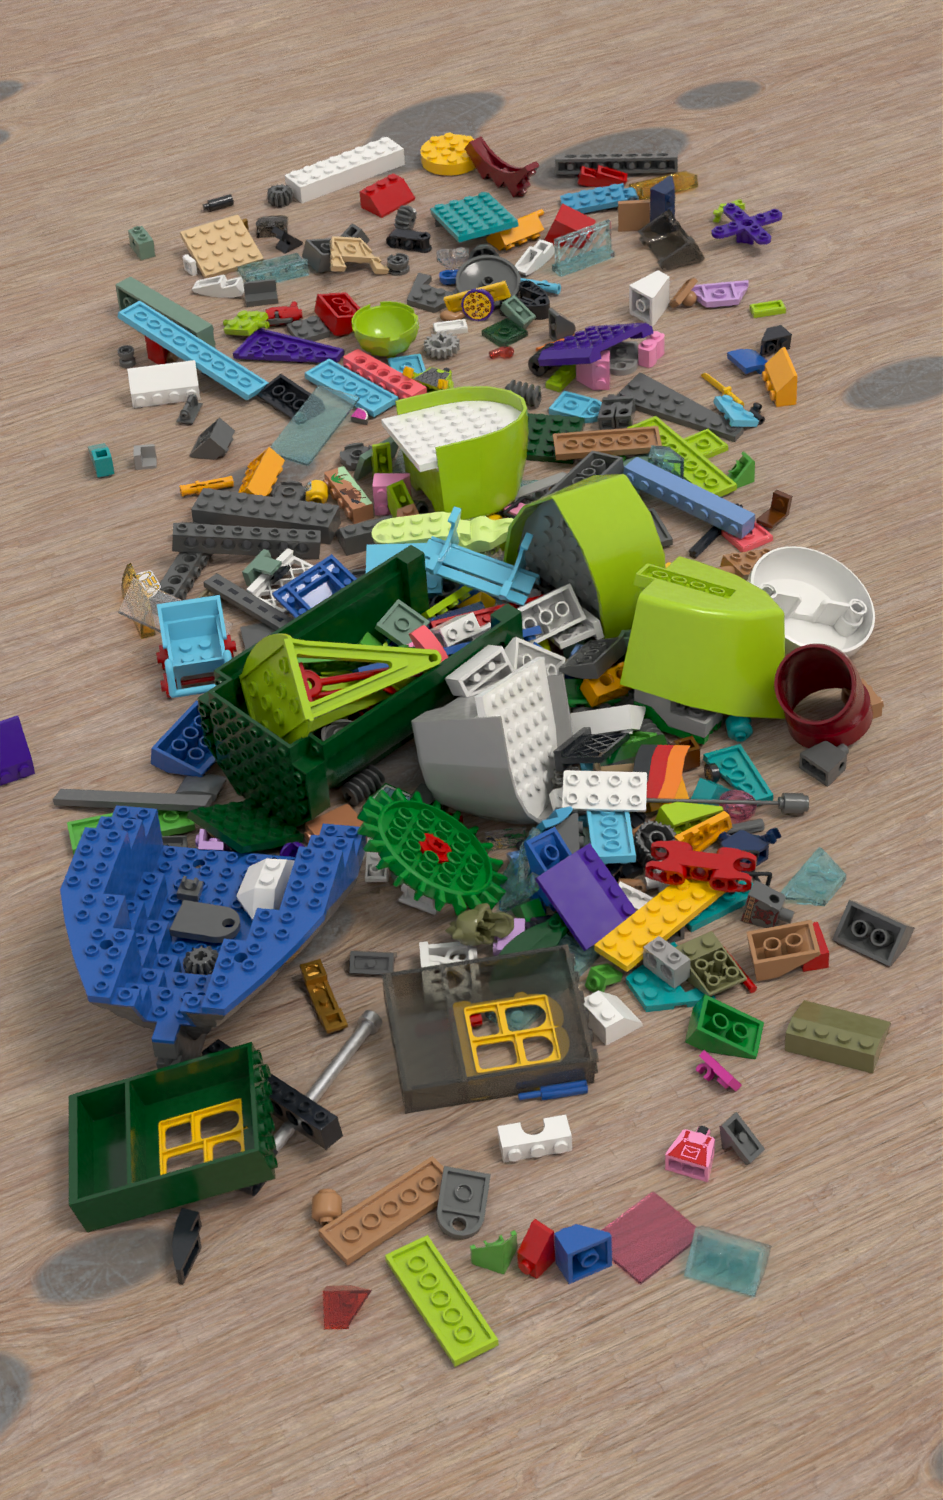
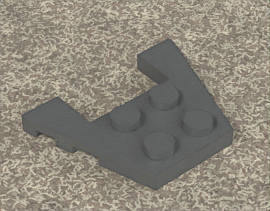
[407,273,457,313]

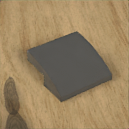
[175,774,227,802]

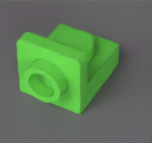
[585,963,623,993]

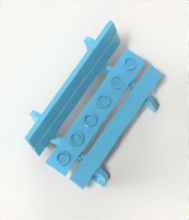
[423,506,540,606]

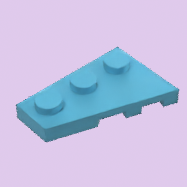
[713,395,759,427]

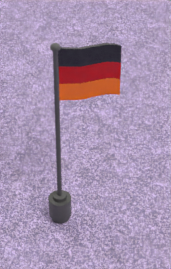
[633,744,809,814]

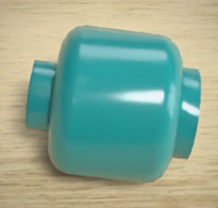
[726,715,753,742]

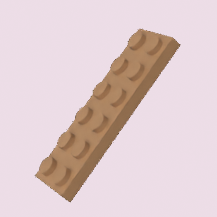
[553,426,662,460]
[318,1156,444,1266]

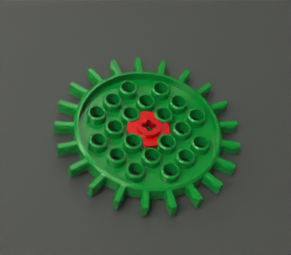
[357,788,508,916]

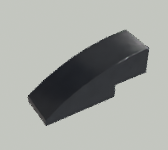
[172,1208,202,1285]

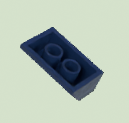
[650,176,675,236]

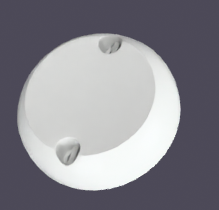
[747,546,875,658]

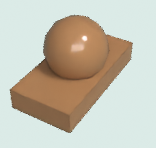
[669,277,698,308]

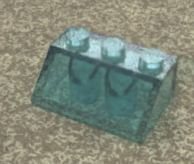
[684,1225,772,1297]

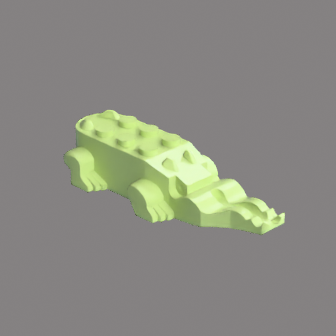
[372,511,514,553]

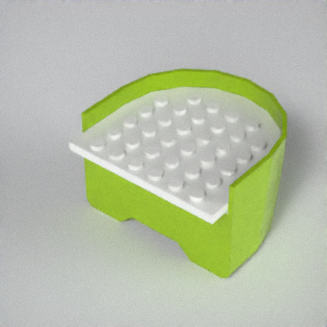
[381,386,528,521]

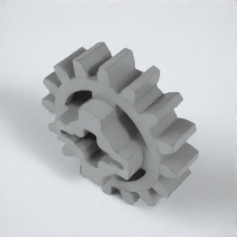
[424,332,460,358]

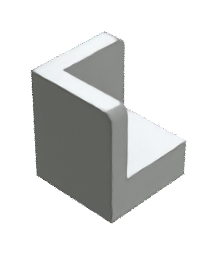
[133,444,157,470]

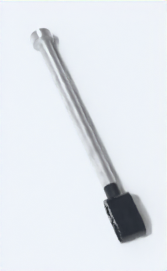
[238,1010,383,1196]

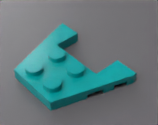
[626,942,715,1012]

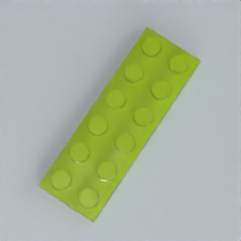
[385,1235,499,1367]

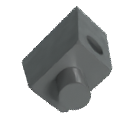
[799,741,849,787]

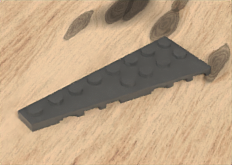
[616,372,743,442]

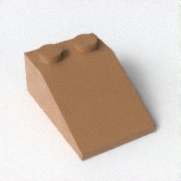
[747,920,820,981]

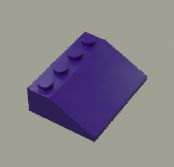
[0,715,35,786]
[535,843,636,951]

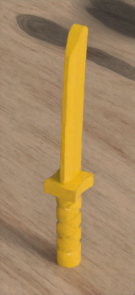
[701,373,744,406]

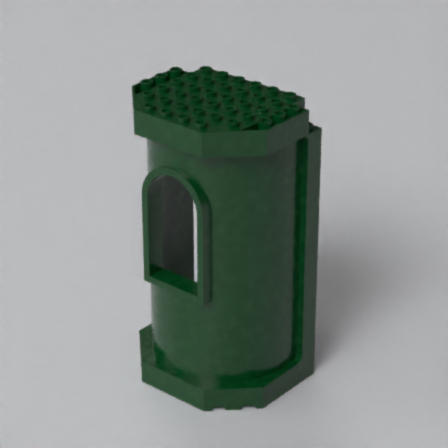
[197,545,523,827]

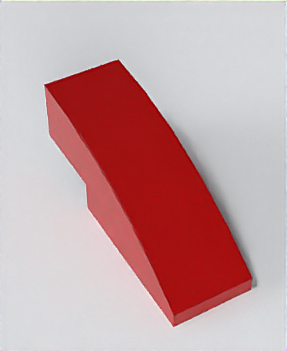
[578,165,627,187]

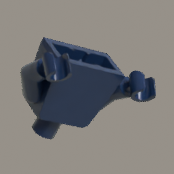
[717,828,782,872]

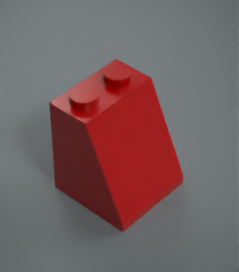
[544,203,596,249]

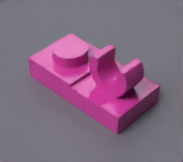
[696,1050,742,1091]

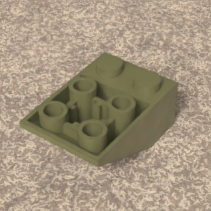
[675,931,747,996]

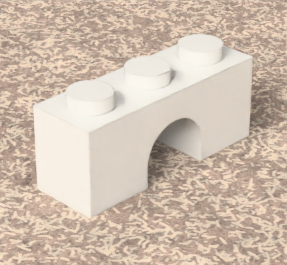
[497,1115,572,1163]

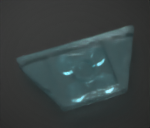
[780,847,846,906]

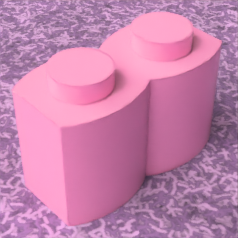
[638,331,664,368]

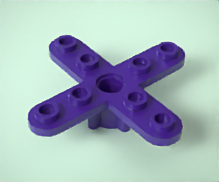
[711,203,782,245]

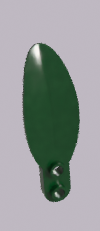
[489,913,570,997]

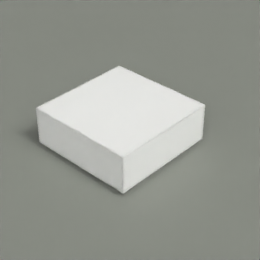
[183,254,197,276]

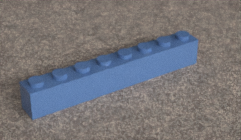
[624,457,755,539]

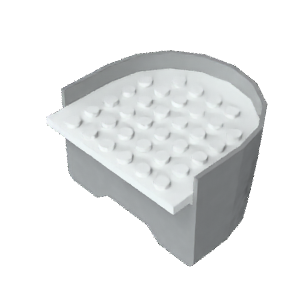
[411,657,573,825]

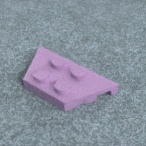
[692,280,749,308]

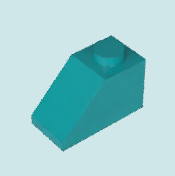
[691,778,733,806]

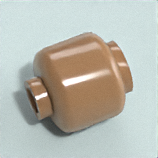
[311,1189,342,1226]

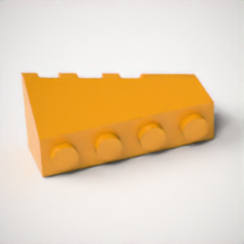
[238,447,285,496]

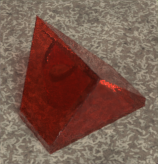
[323,1285,372,1330]

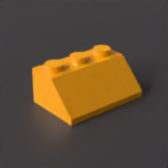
[486,213,544,250]
[762,347,798,407]

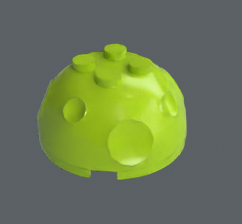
[352,301,419,358]

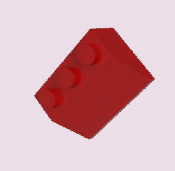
[359,174,415,218]
[314,292,360,336]

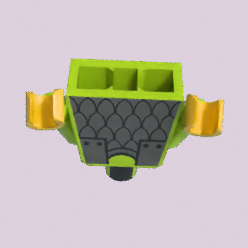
[402,366,454,393]

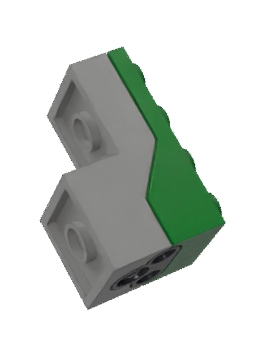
[634,689,723,745]

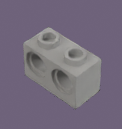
[643,936,690,988]

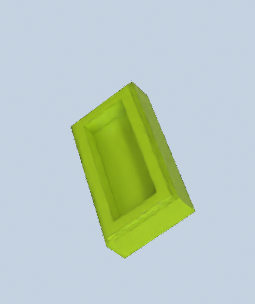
[749,300,786,318]

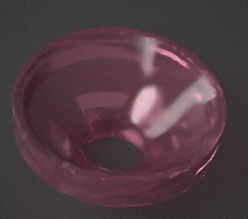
[719,790,757,822]

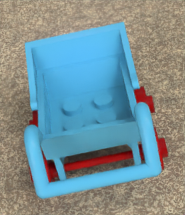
[156,595,237,698]

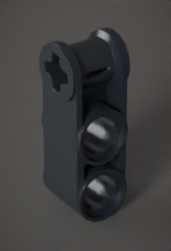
[386,228,432,253]

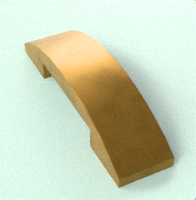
[300,959,348,1033]

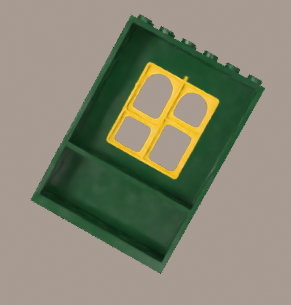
[68,1042,278,1233]

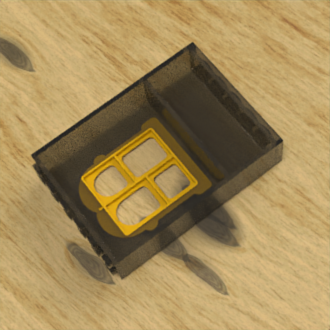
[382,944,599,1114]

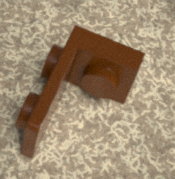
[756,490,793,529]

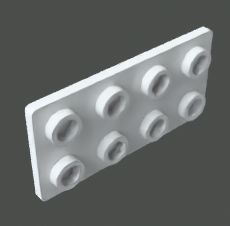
[562,770,647,812]

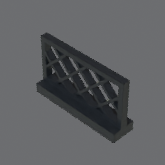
[553,727,630,771]

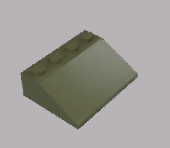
[785,1000,891,1074]

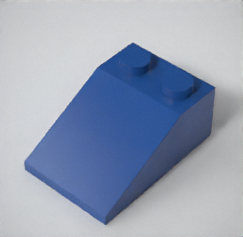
[524,827,572,906]

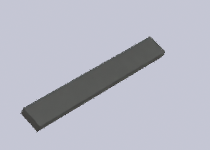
[53,789,213,811]

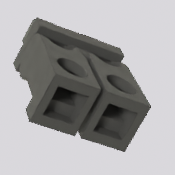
[598,393,636,430]

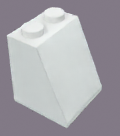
[629,270,669,326]

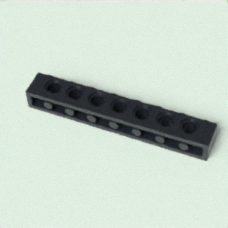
[201,1039,343,1150]

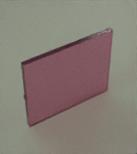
[602,1191,704,1285]

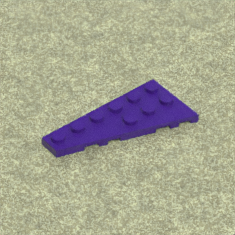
[233,328,345,363]

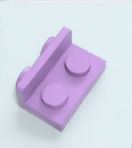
[196,829,232,851]

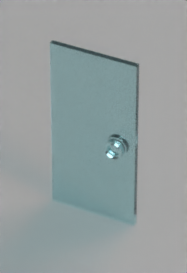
[271,385,360,466]

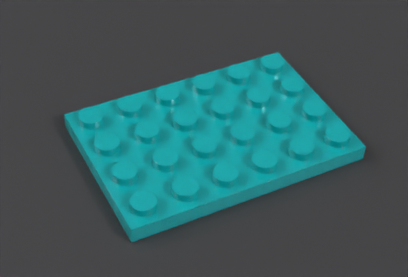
[430,192,519,243]

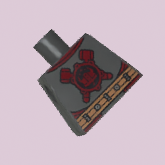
[741,880,795,928]

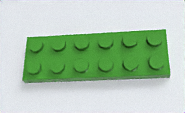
[67,810,196,855]

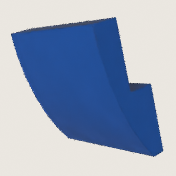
[727,349,767,374]

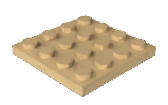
[180,215,264,279]

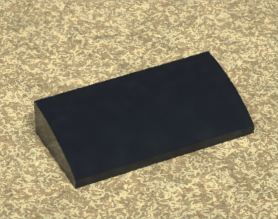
[257,374,326,424]

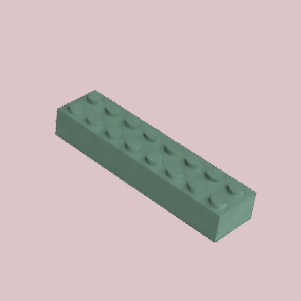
[115,276,216,349]

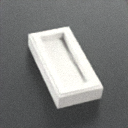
[433,319,468,335]

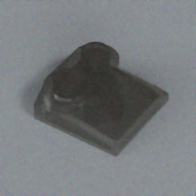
[256,215,288,238]

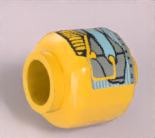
[305,480,328,504]

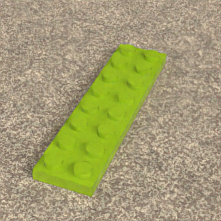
[627,416,737,497]

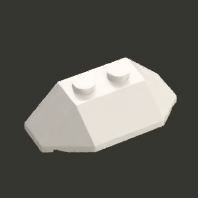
[236,859,294,921]

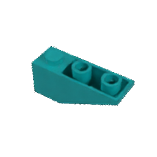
[87,443,115,478]

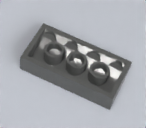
[559,636,627,679]

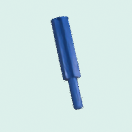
[518,1079,588,1100]

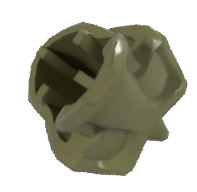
[446,903,515,946]

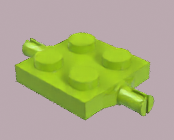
[223,310,269,336]

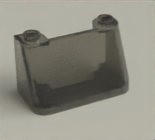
[638,209,705,270]

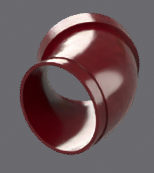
[774,643,873,748]

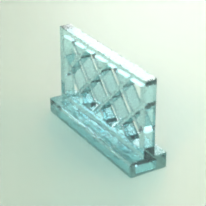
[552,219,615,277]
[237,253,309,283]

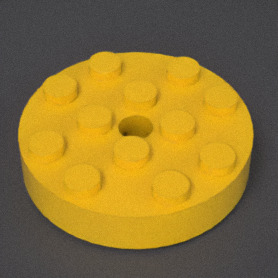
[420,133,476,176]

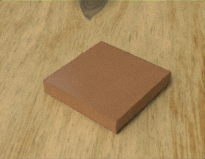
[618,200,650,232]

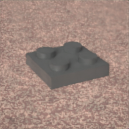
[287,316,330,341]

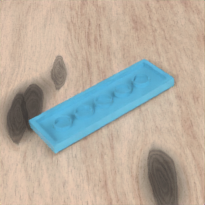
[304,359,398,417]

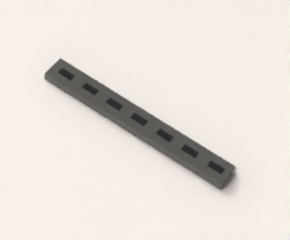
[203,573,293,630]

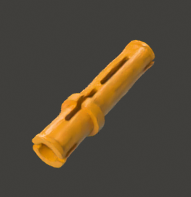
[179,476,234,497]

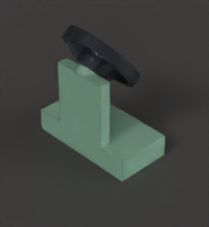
[242,549,291,586]

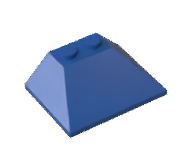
[272,554,357,618]

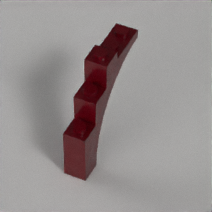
[464,136,539,197]

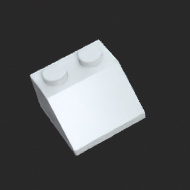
[580,991,643,1046]

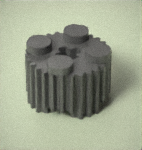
[633,820,676,868]

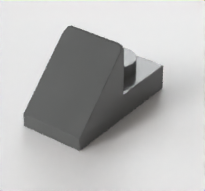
[719,1112,765,1165]

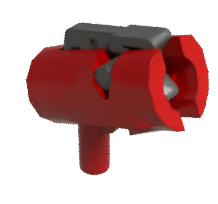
[265,301,303,326]

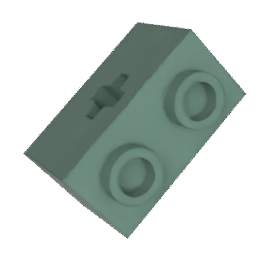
[128,226,156,260]

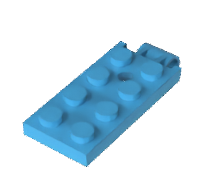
[560,183,639,213]

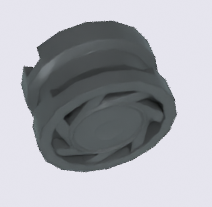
[387,253,410,276]

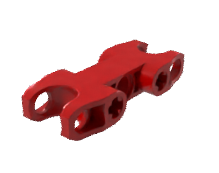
[645,840,757,892]

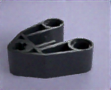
[499,280,550,320]

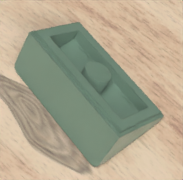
[501,295,536,331]

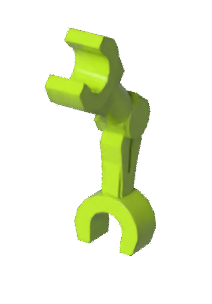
[713,199,745,223]

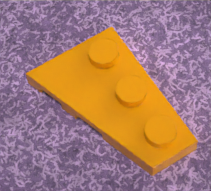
[674,811,732,852]

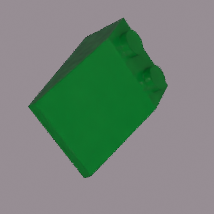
[685,994,764,1059]

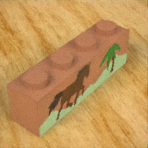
[323,466,374,524]

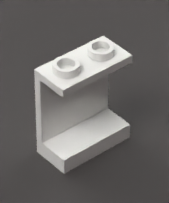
[430,612,481,647]

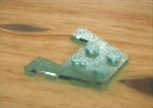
[499,827,540,913]

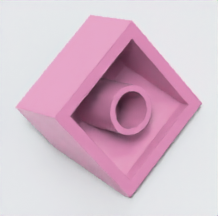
[576,350,610,390]
[372,473,412,515]

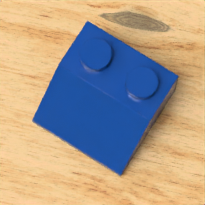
[554,1224,612,1284]

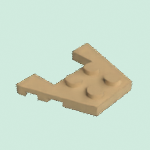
[330,236,389,274]

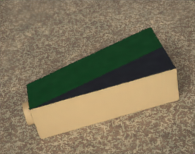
[593,734,668,772]

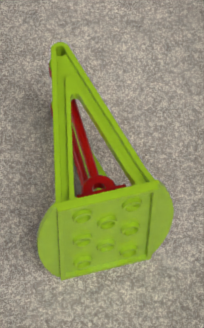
[239,633,442,744]

